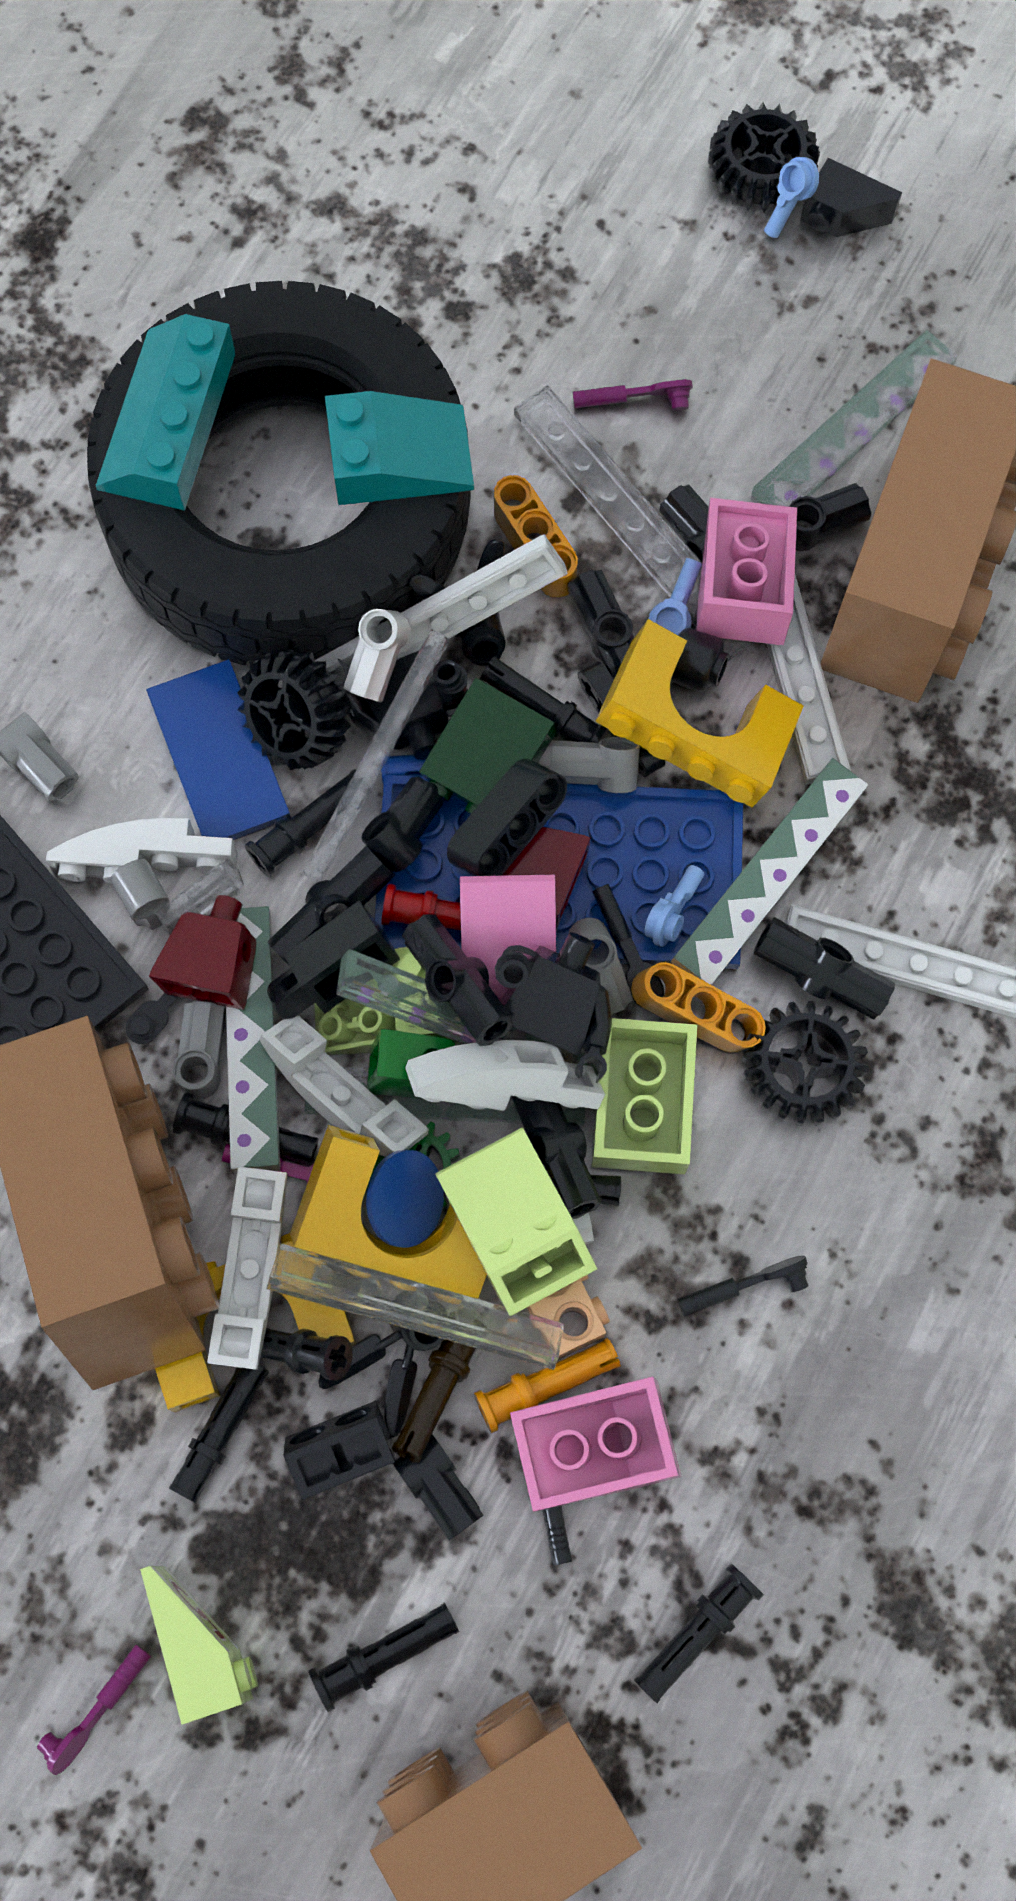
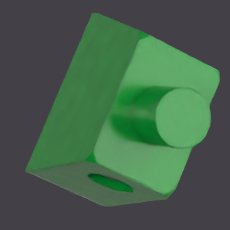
[366,1029,455,1098]

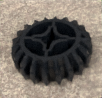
[708,102,820,213]
[237,648,351,770]
[742,1001,869,1126]

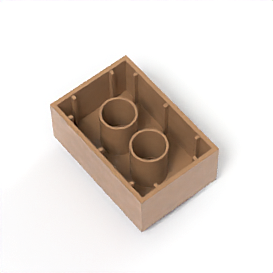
[821,358,1016,703]
[0,1016,219,1390]
[370,1691,642,1901]

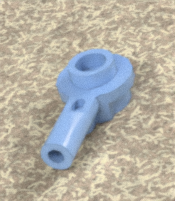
[764,157,819,238]
[649,558,702,635]
[644,865,705,947]

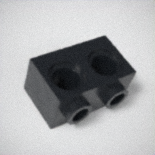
[283,1400,395,1500]

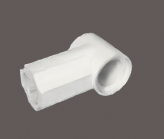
[343,609,411,702]

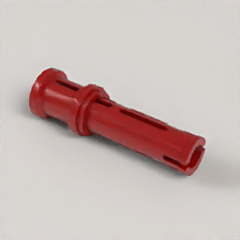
[381,884,461,931]

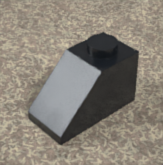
[800,158,902,237]

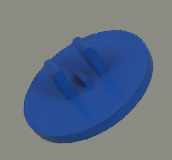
[366,1150,444,1248]

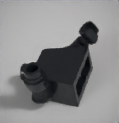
[335,645,468,760]
[495,932,612,1083]

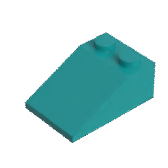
[325,391,474,505]

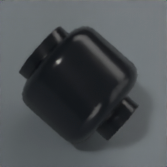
[670,628,729,693]

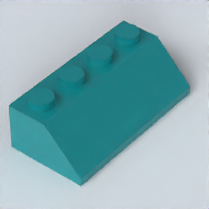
[96,314,235,510]

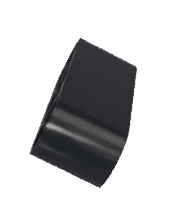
[447,759,567,876]

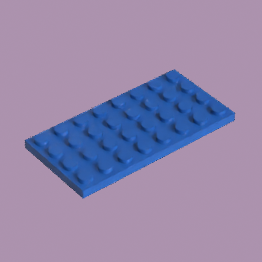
[375,775,743,969]

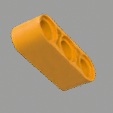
[494,475,578,598]
[631,962,766,1053]

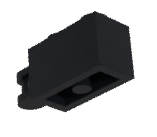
[267,901,400,1019]

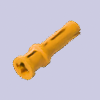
[474,1338,621,1433]

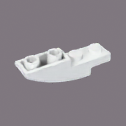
[46,818,238,884]
[405,1040,605,1111]

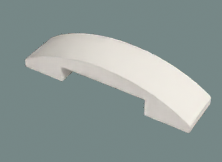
[260,1015,429,1157]
[207,1166,287,1370]

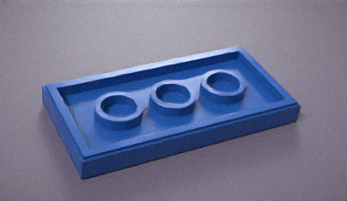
[146,659,291,840]

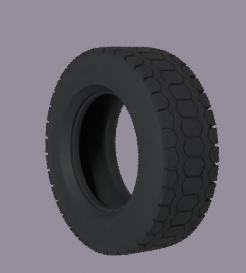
[87,281,471,666]

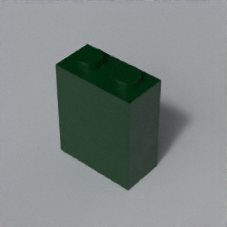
[419,677,557,815]

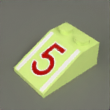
[140,1566,258,1725]

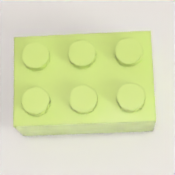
[591,1018,697,1174]

